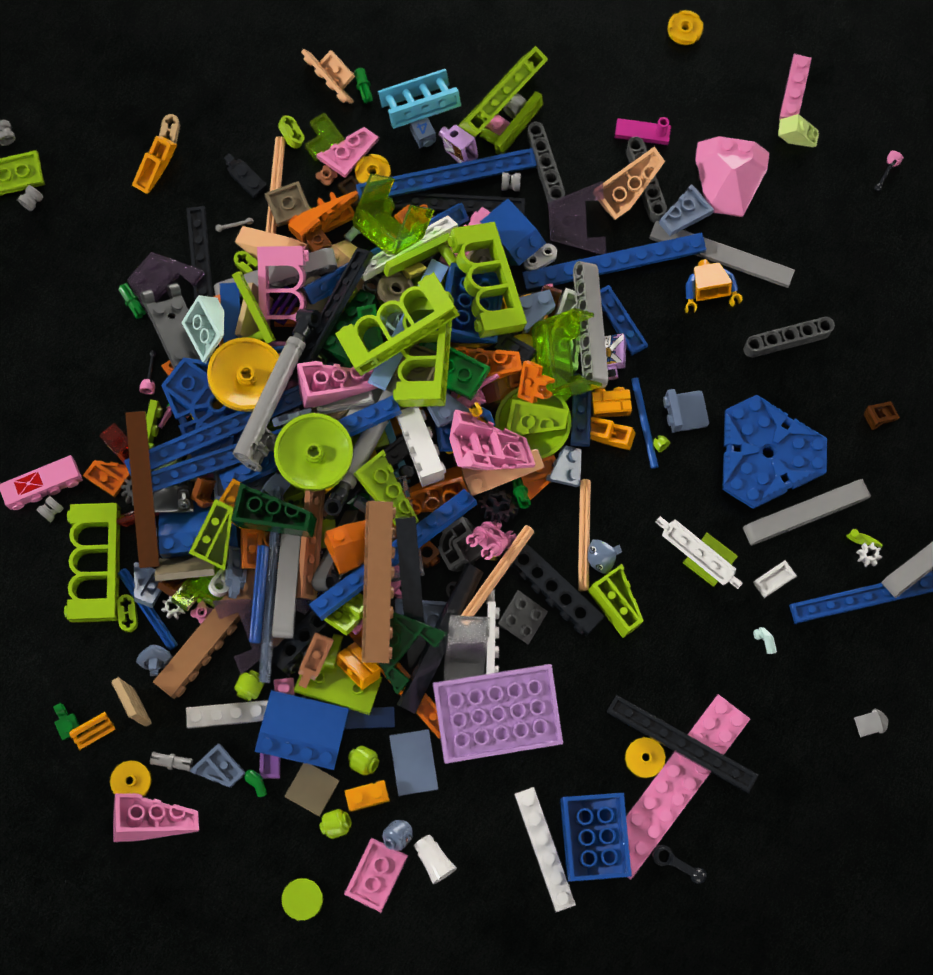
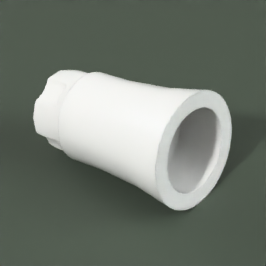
[414,835,457,884]

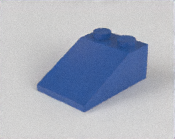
[480,199,546,266]

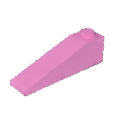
[297,361,377,408]
[113,793,199,842]

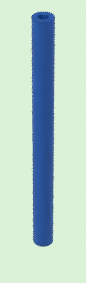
[631,378,659,469]

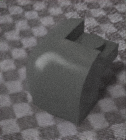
[438,516,483,572]

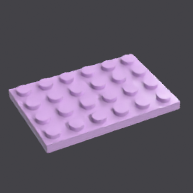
[433,664,563,763]

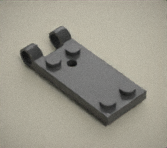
[141,283,211,368]

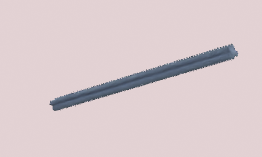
[259,486,285,683]

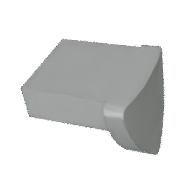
[854,709,888,737]

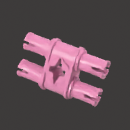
[466,520,516,560]

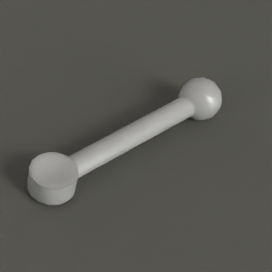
[216,218,253,232]

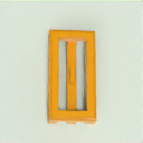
[69,712,115,750]

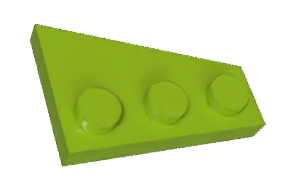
[507,399,569,435]

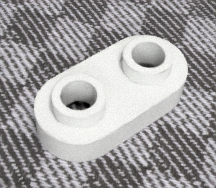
[523,244,557,271]
[208,569,230,597]

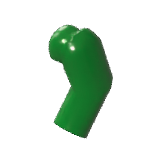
[244,769,267,797]

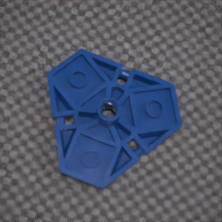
[161,358,243,458]
[723,395,827,509]

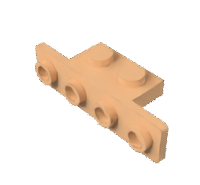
[301,49,355,104]

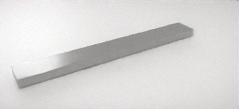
[649,221,795,288]

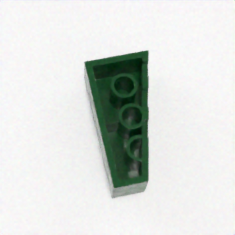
[321,289,380,368]
[231,483,317,538]

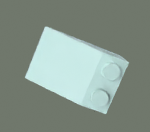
[181,295,224,363]

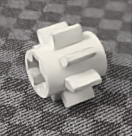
[856,542,882,567]
[161,595,187,620]

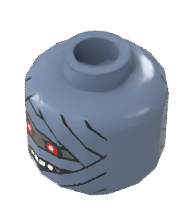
[382,820,413,851]

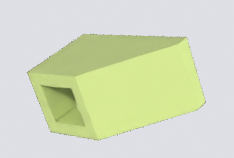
[778,114,819,147]

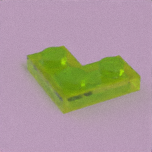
[305,112,345,161]
[171,577,225,611]

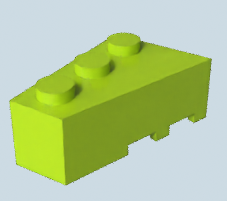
[189,499,234,570]

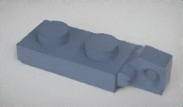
[225,546,247,599]

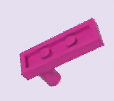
[615,117,671,145]

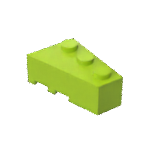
[587,564,643,638]

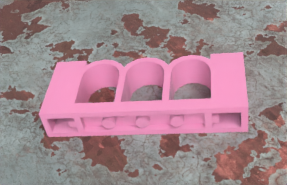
[257,246,309,356]

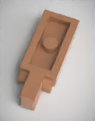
[298,632,334,688]

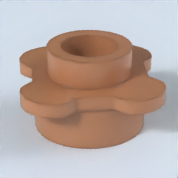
[316,165,338,186]

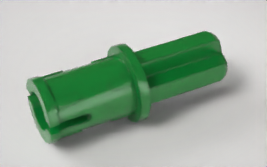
[354,68,373,103]
[119,283,146,319]
[511,477,531,509]

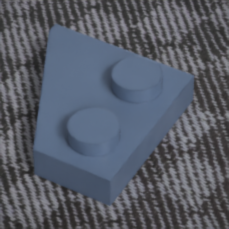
[519,289,556,333]
[427,392,470,428]

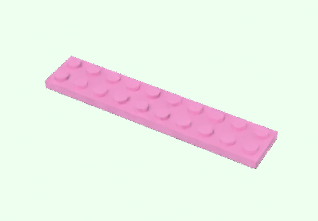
[626,694,750,880]

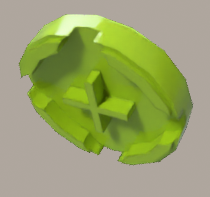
[282,878,323,920]

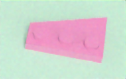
[316,127,378,178]

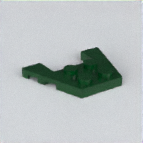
[379,611,448,694]

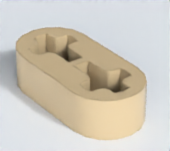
[159,114,180,144]

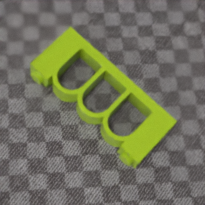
[458,46,548,137]
[448,222,527,338]
[335,272,460,376]
[393,291,454,407]
[64,503,121,623]

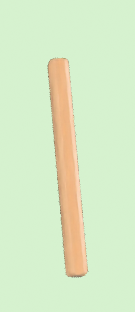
[266,136,286,234]
[578,479,591,592]
[459,525,534,625]

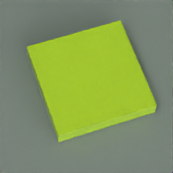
[683,533,738,587]

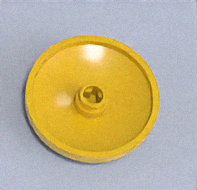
[207,337,279,412]

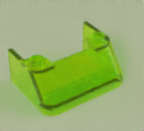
[353,173,435,255]
[532,308,602,396]

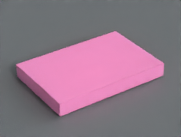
[344,838,408,912]

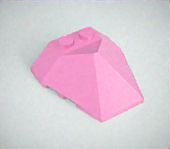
[695,137,769,217]
[449,410,536,470]

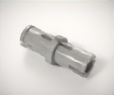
[150,752,193,772]

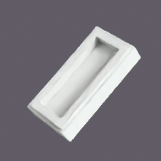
[753,560,797,598]

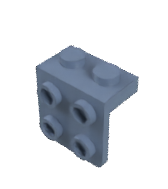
[663,389,709,433]

